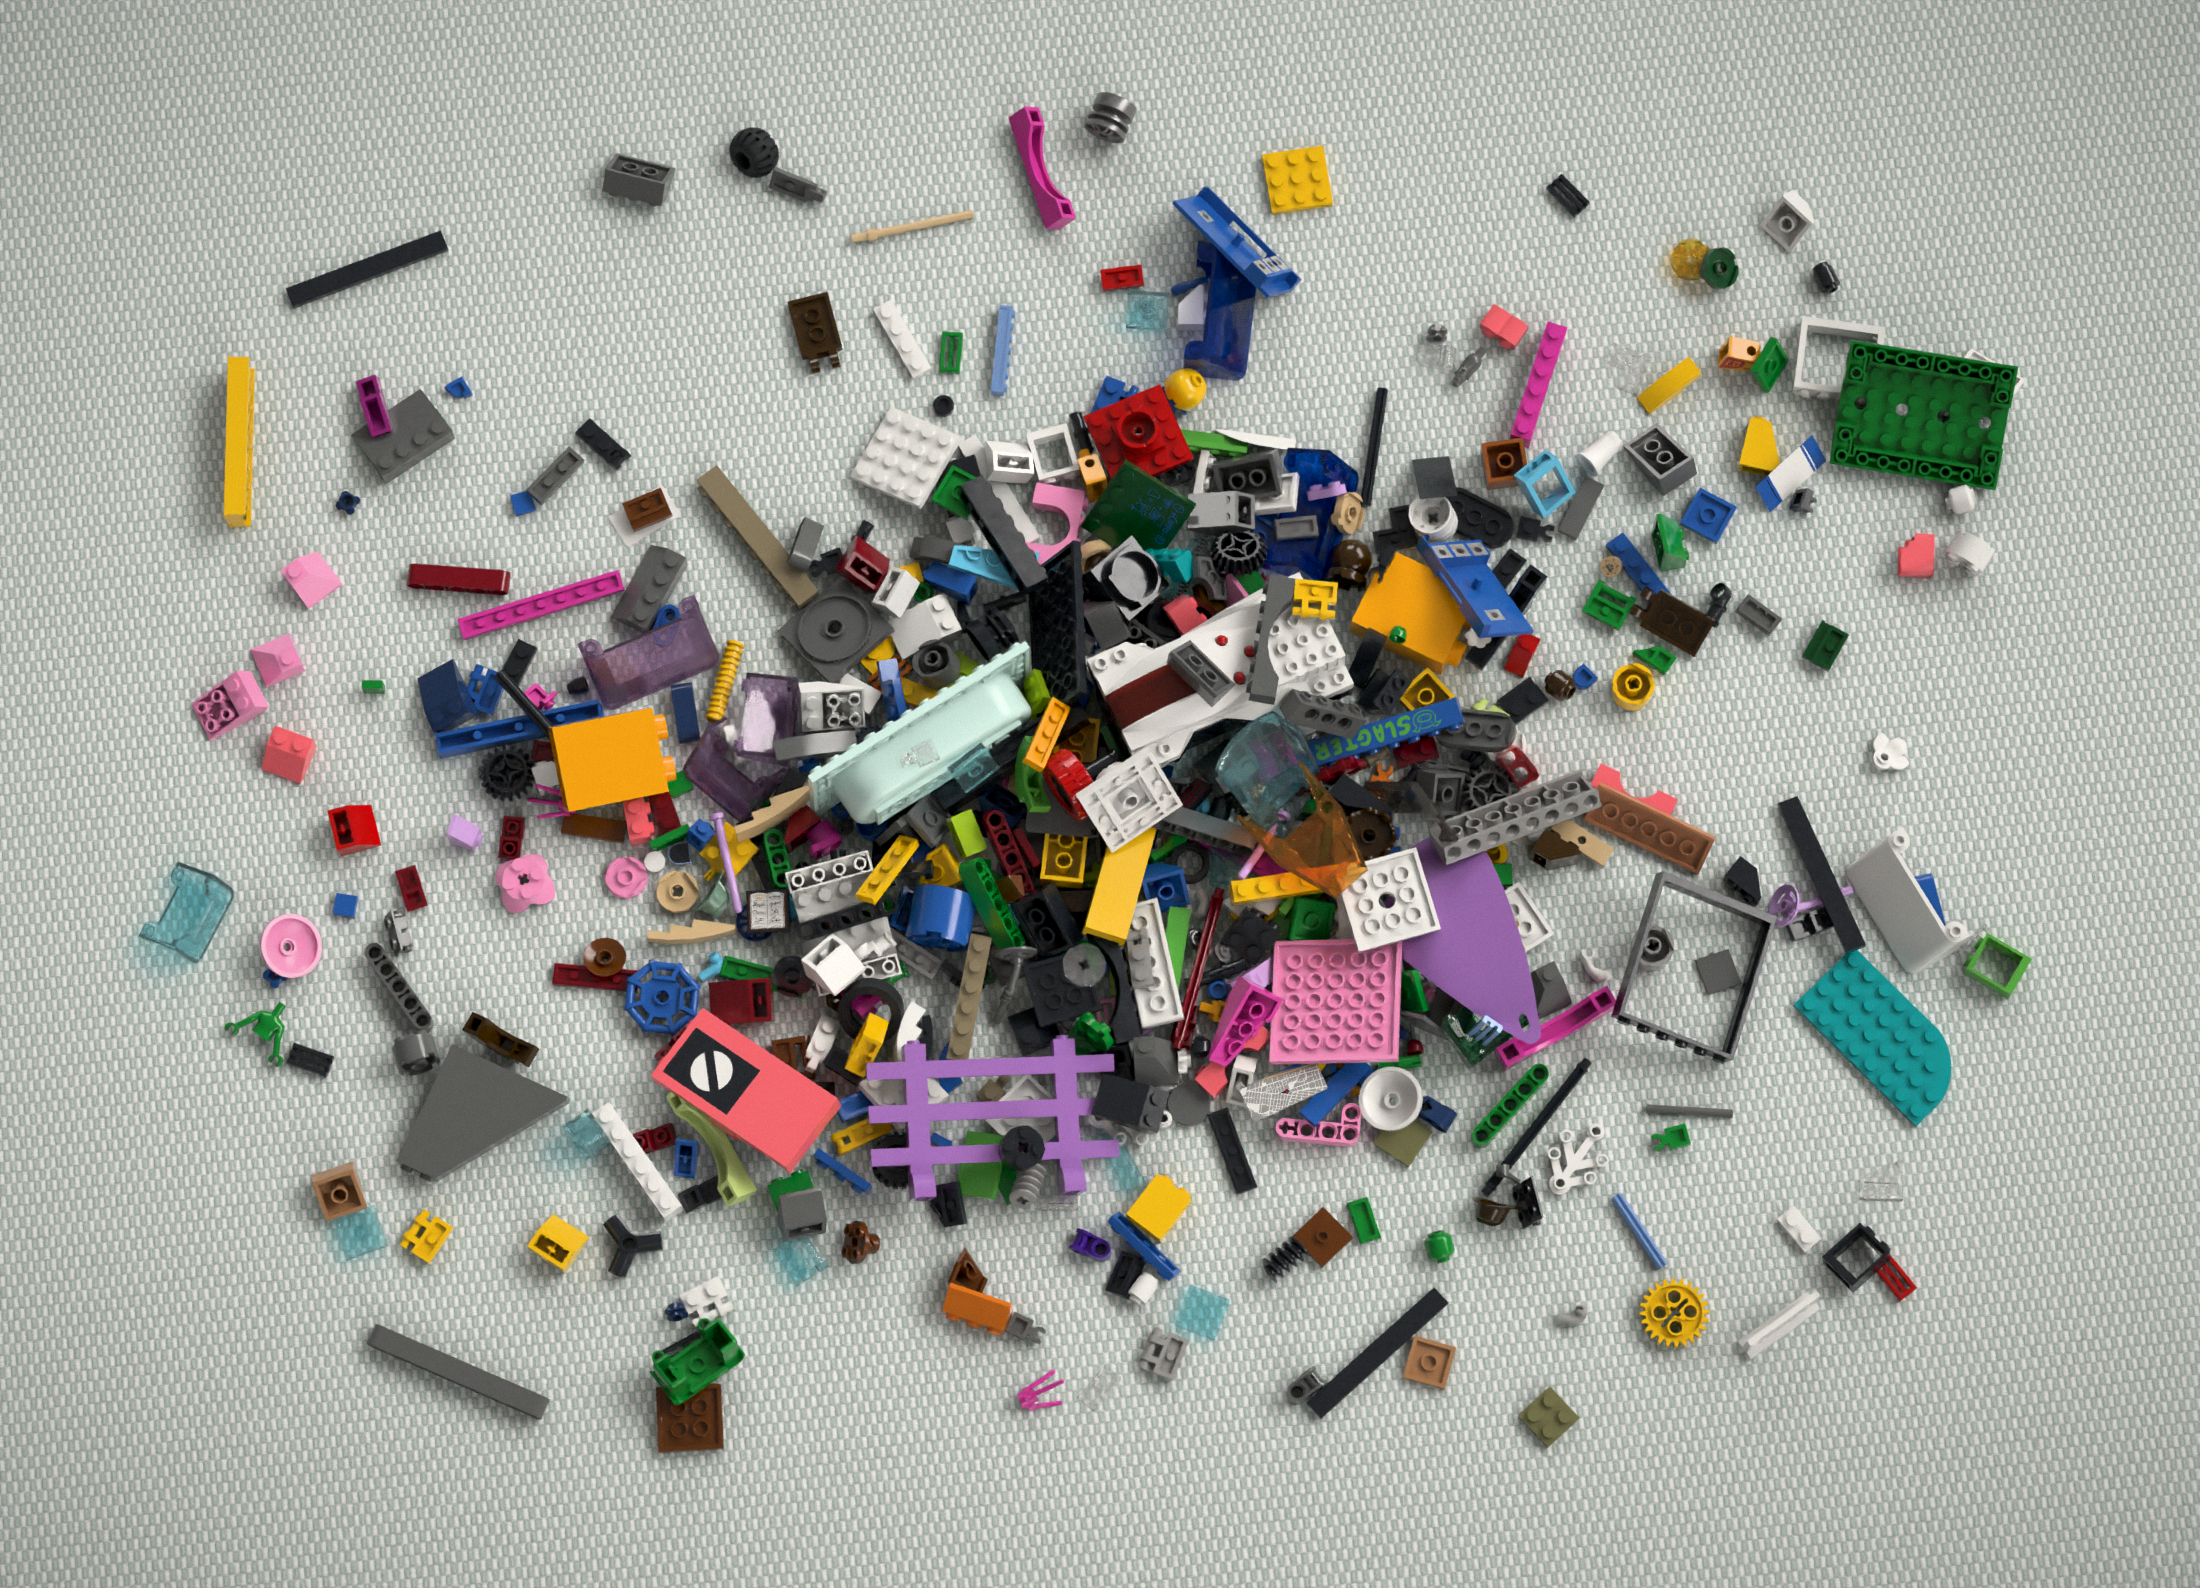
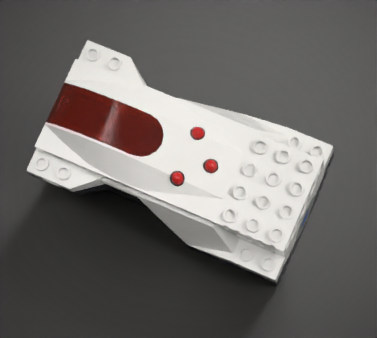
[1087,572,1354,769]

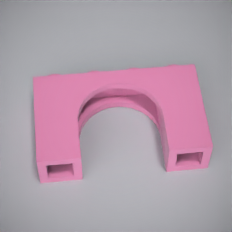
[1026,483,1089,565]

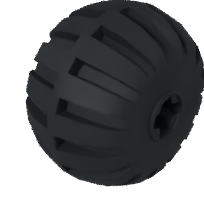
[729,127,779,178]

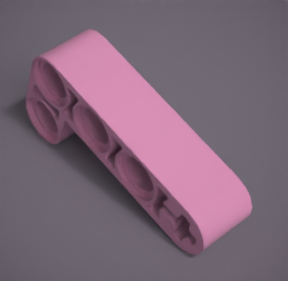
[1275,1103,1361,1147]

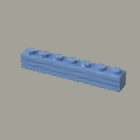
[991,305,1015,396]

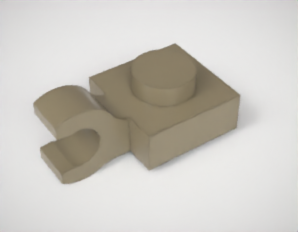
[976,1076,1012,1102]

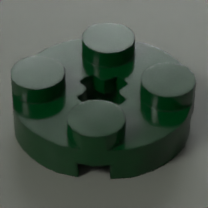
[1699,247,1739,289]

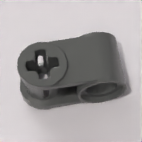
[1286,1366,1328,1405]

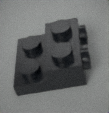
[1221,906,1281,965]

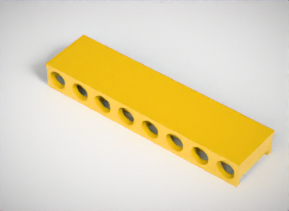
[224,356,255,528]
[1082,827,1156,946]

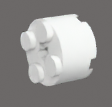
[1946,530,1995,577]

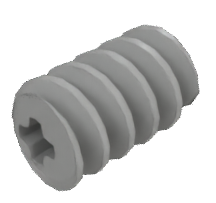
[1009,1164,1047,1209]

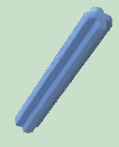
[1612,1193,1667,1269]

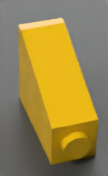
[1737,416,1780,477]

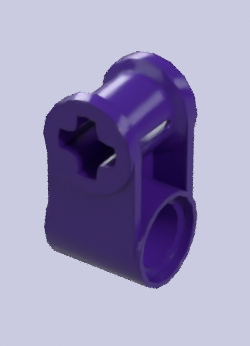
[1069,1228,1112,1262]

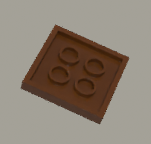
[656,1383,724,1453]

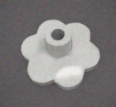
[1465,627,1491,648]

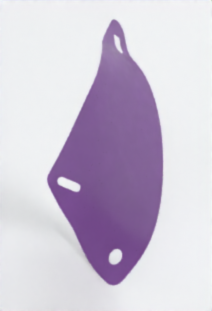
[1383,837,1541,1044]

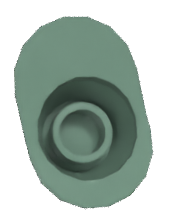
[694,870,730,918]

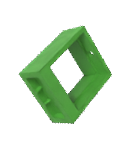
[1963,933,2032,999]

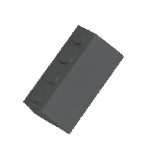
[611,545,688,636]

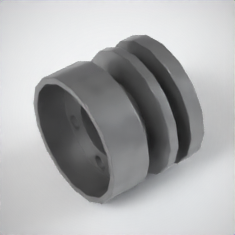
[1084,92,1137,144]

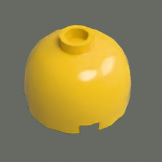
[1164,368,1206,411]

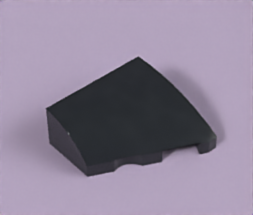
[1087,1043,1135,1081]

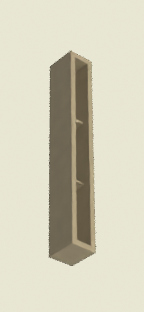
[697,465,819,611]

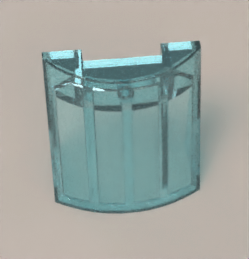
[1215,711,1320,834]

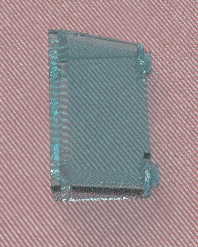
[139,862,234,963]

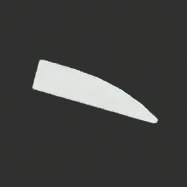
[1216,429,1296,450]

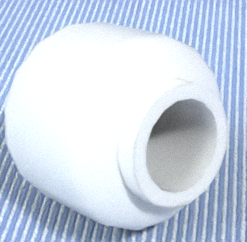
[1945,485,1978,515]

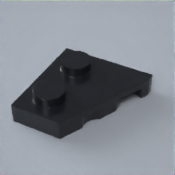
[930,1181,967,1227]

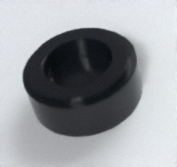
[933,395,954,417]

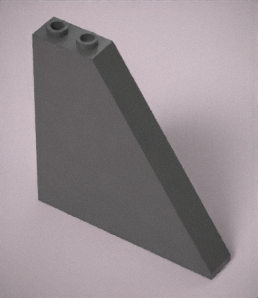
[396,1044,570,1182]

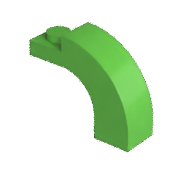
[1015,736,1051,813]

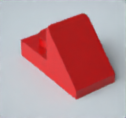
[1504,634,1541,678]

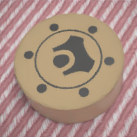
[1600,556,1623,577]

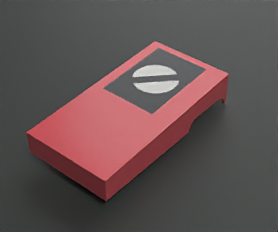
[651,1008,841,1174]

